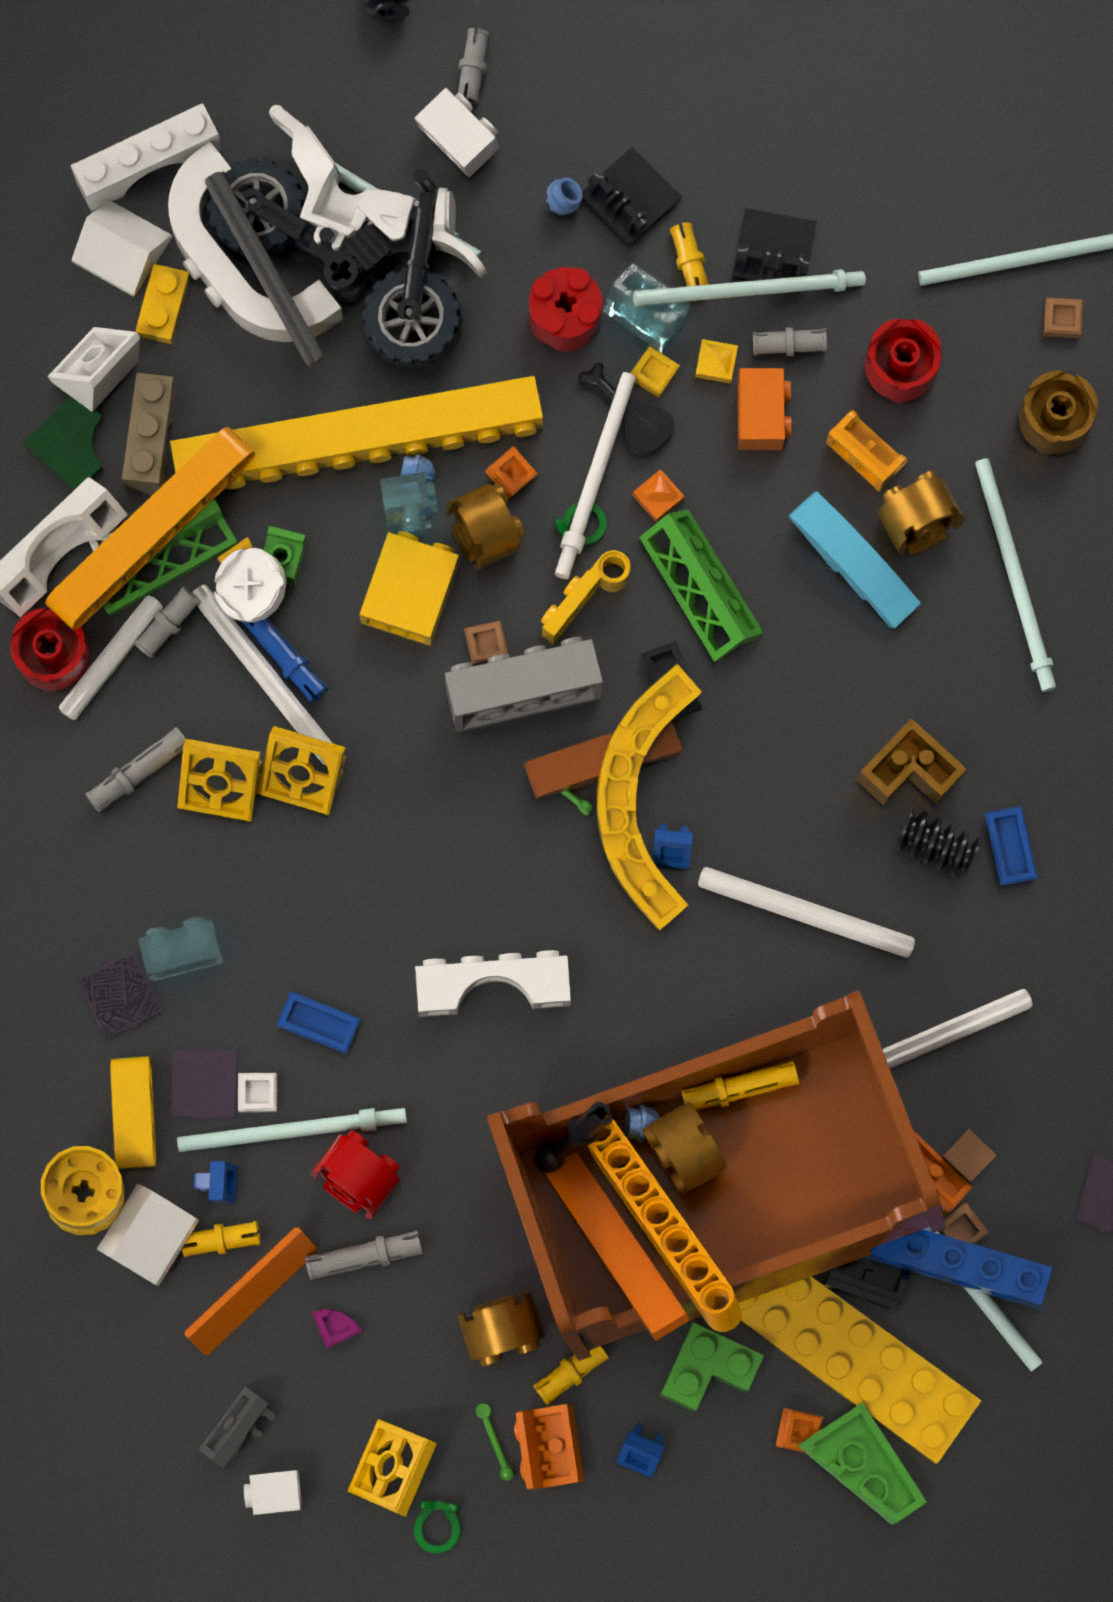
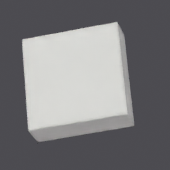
[238,1073,277,1113]

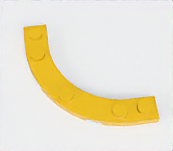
[597,664,702,930]

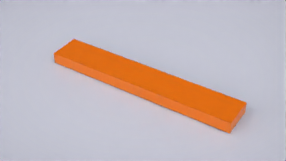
[544,1152,690,1341]

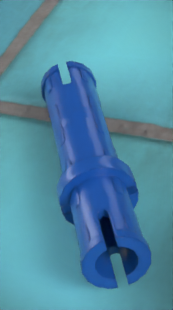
[240,618,329,703]

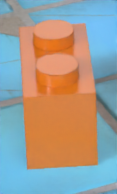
[737,368,791,450]

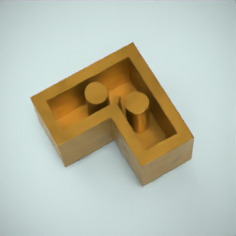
[856,718,967,806]

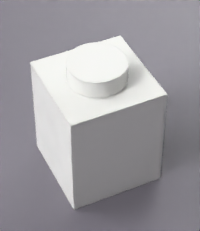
[244,1470,302,1515]

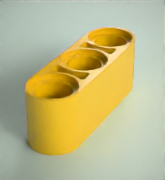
[110,1056,156,1169]

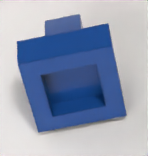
[652,824,693,869]
[193,1161,238,1204]
[616,1425,665,1478]

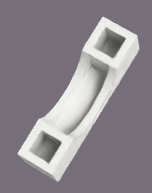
[71,103,222,212]
[0,477,128,617]
[415,950,571,1017]

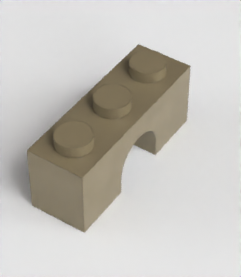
[122,373,177,494]

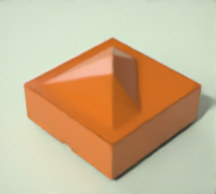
[484,446,538,499]
[632,469,685,523]
[775,1408,823,1453]

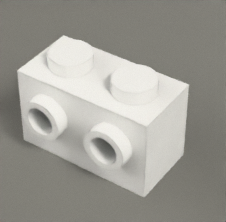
[415,88,500,178]

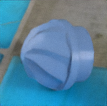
[545,178,583,215]
[400,454,436,491]
[625,1104,660,1143]

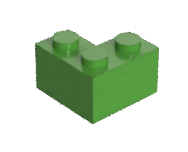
[659,1322,764,1412]

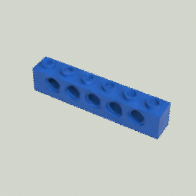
[864,1229,1053,1310]

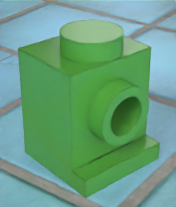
[264,526,307,586]

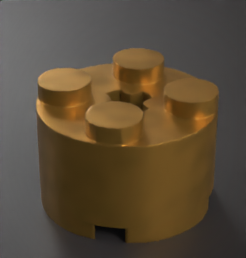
[1018,370,1098,455]
[878,471,965,555]
[445,483,525,570]
[642,1102,727,1196]
[457,1291,545,1367]

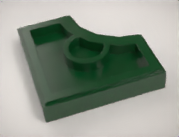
[24,397,104,491]

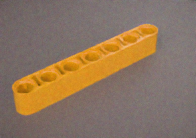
[45,427,256,630]
[587,1116,742,1332]

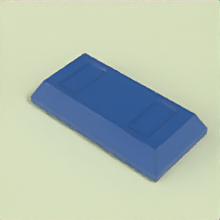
[985,806,1038,886]
[276,991,361,1054]

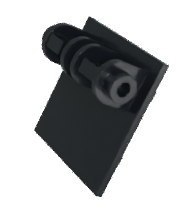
[582,147,682,245]
[732,208,817,281]

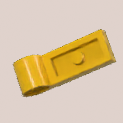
[541,550,631,645]

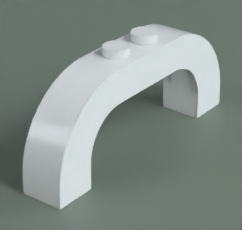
[168,141,343,342]

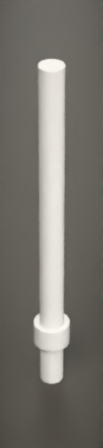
[555,372,636,579]

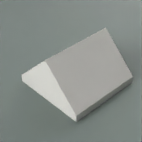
[71,200,172,297]
[47,327,140,412]
[97,1184,199,1287]

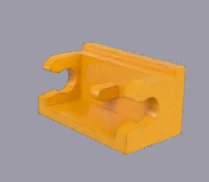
[826,410,908,492]

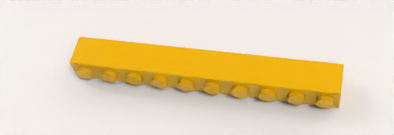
[170,376,543,489]

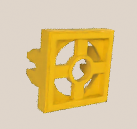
[257,726,347,815]
[177,739,263,822]
[347,1419,437,1517]

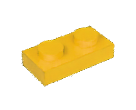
[135,264,190,344]

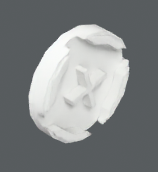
[214,548,286,623]

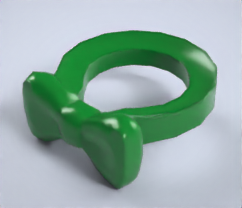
[553,503,607,546]
[414,1500,460,1554]

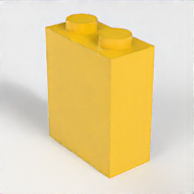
[359,531,459,646]

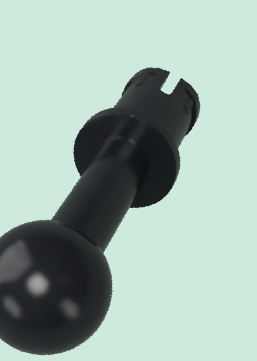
[535,1102,612,1173]

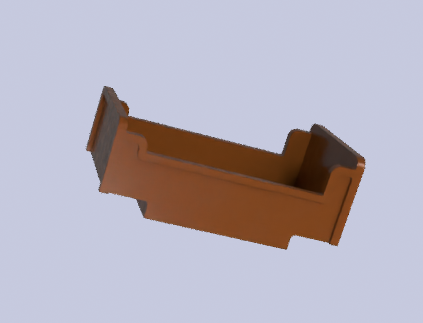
[487,990,945,1361]

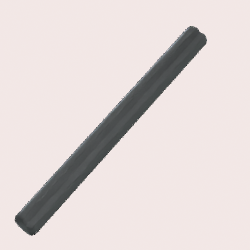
[205,171,324,367]

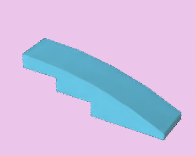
[789,491,921,628]

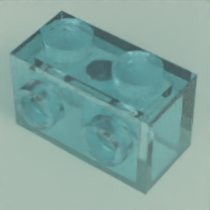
[603,263,691,352]
[380,472,438,536]
[138,917,224,982]

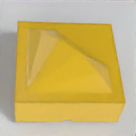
[695,339,738,384]

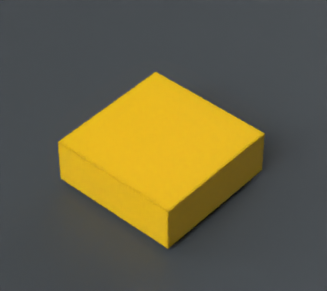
[630,346,680,398]

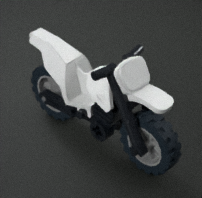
[207,105,487,369]

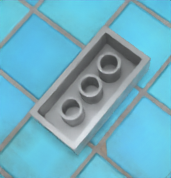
[445,637,603,733]

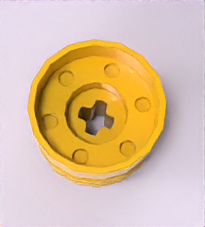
[41,1146,125,1236]

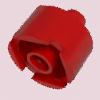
[529,267,603,352]
[864,318,942,403]
[10,608,91,692]
[311,1130,400,1219]

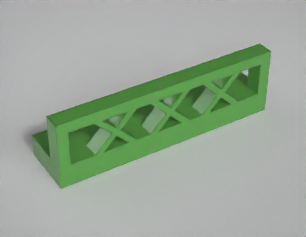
[103,499,238,617]
[639,509,764,662]

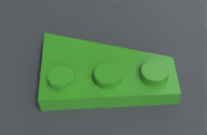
[797,1403,927,1525]

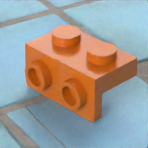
[514,1403,585,1490]

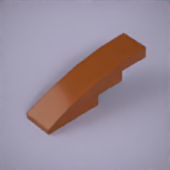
[524,721,683,799]

